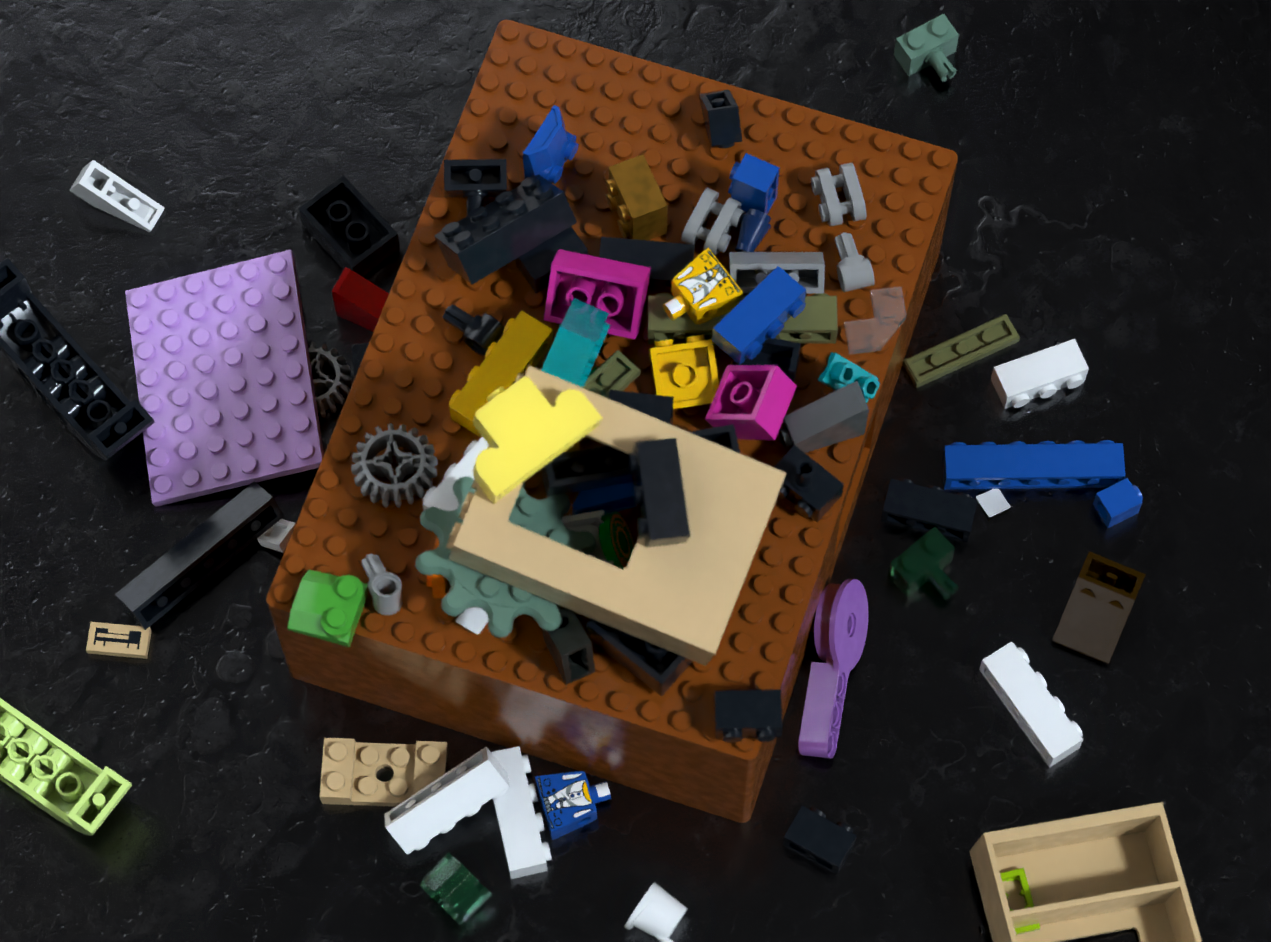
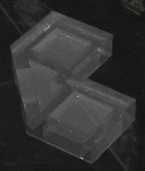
[844,286,907,355]

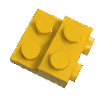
[648,335,719,409]

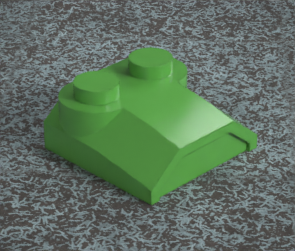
[287,570,369,647]

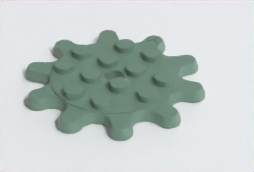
[415,476,597,637]

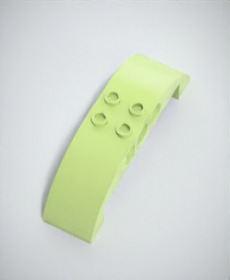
[0,698,132,836]

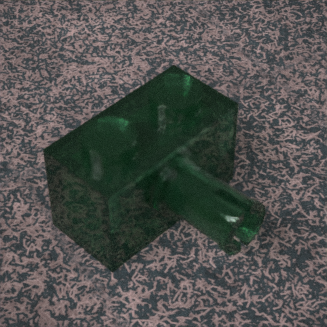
[887,527,959,600]

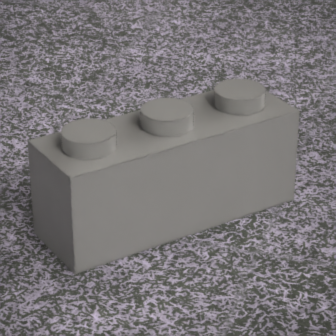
[729,252,825,294]

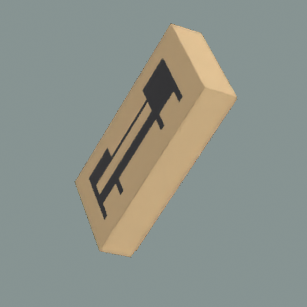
[86,622,152,659]

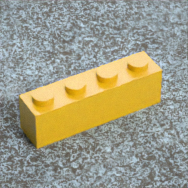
[449,311,554,438]

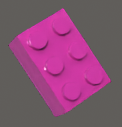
[543,249,651,339]

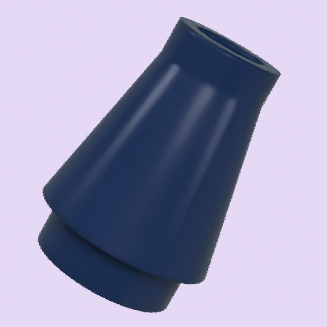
[735,209,771,252]

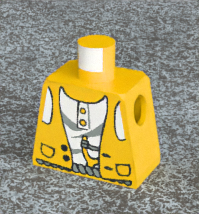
[663,248,743,325]

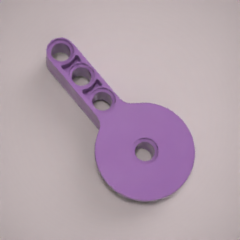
[798,579,868,759]

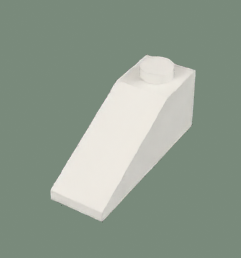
[70,160,165,232]

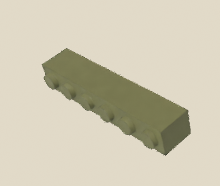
[648,293,838,343]

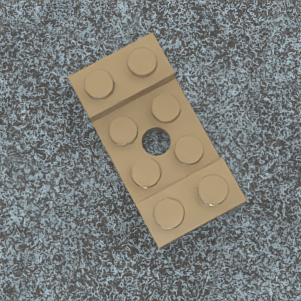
[320,738,448,807]

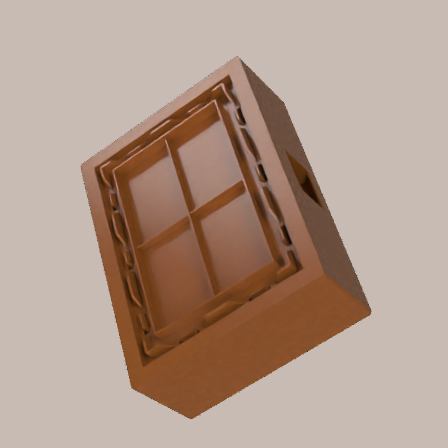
[266,19,958,823]

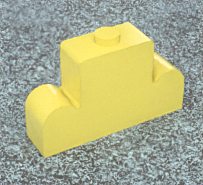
[473,377,602,504]

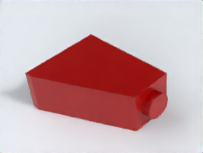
[332,267,389,332]

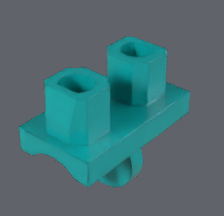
[818,352,880,403]

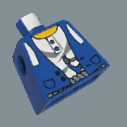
[535,771,611,840]

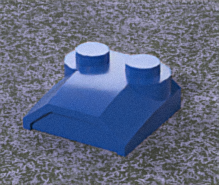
[523,105,579,184]

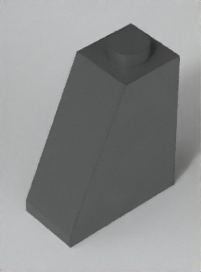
[779,381,869,453]

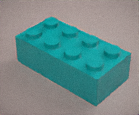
[541,298,610,388]

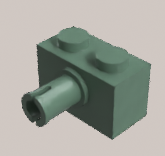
[894,14,959,82]

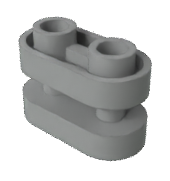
[811,162,867,227]
[681,188,744,256]

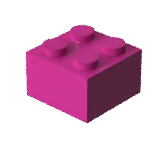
[705,365,797,440]

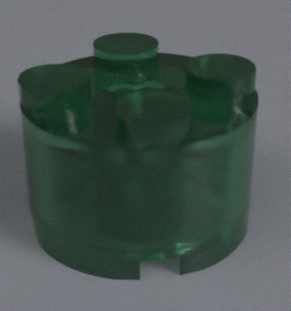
[419,852,492,925]

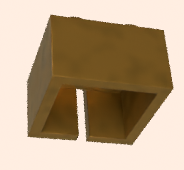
[605,154,667,240]

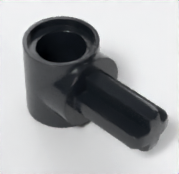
[443,305,504,356]

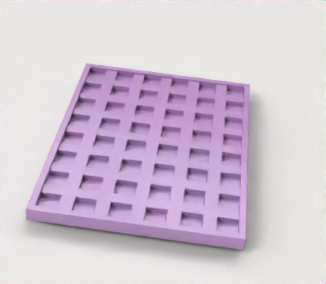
[125,250,324,507]

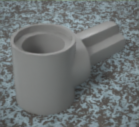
[835,232,875,292]
[361,553,402,615]

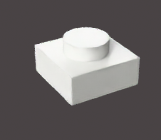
[257,519,296,553]

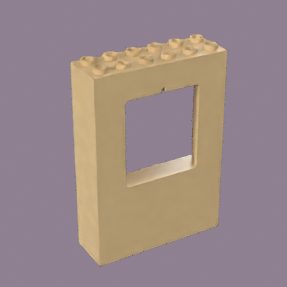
[446,366,786,666]
[969,802,1202,942]

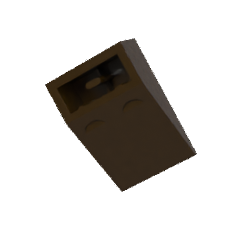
[1052,551,1146,665]

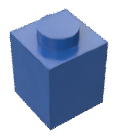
[1093,478,1143,528]

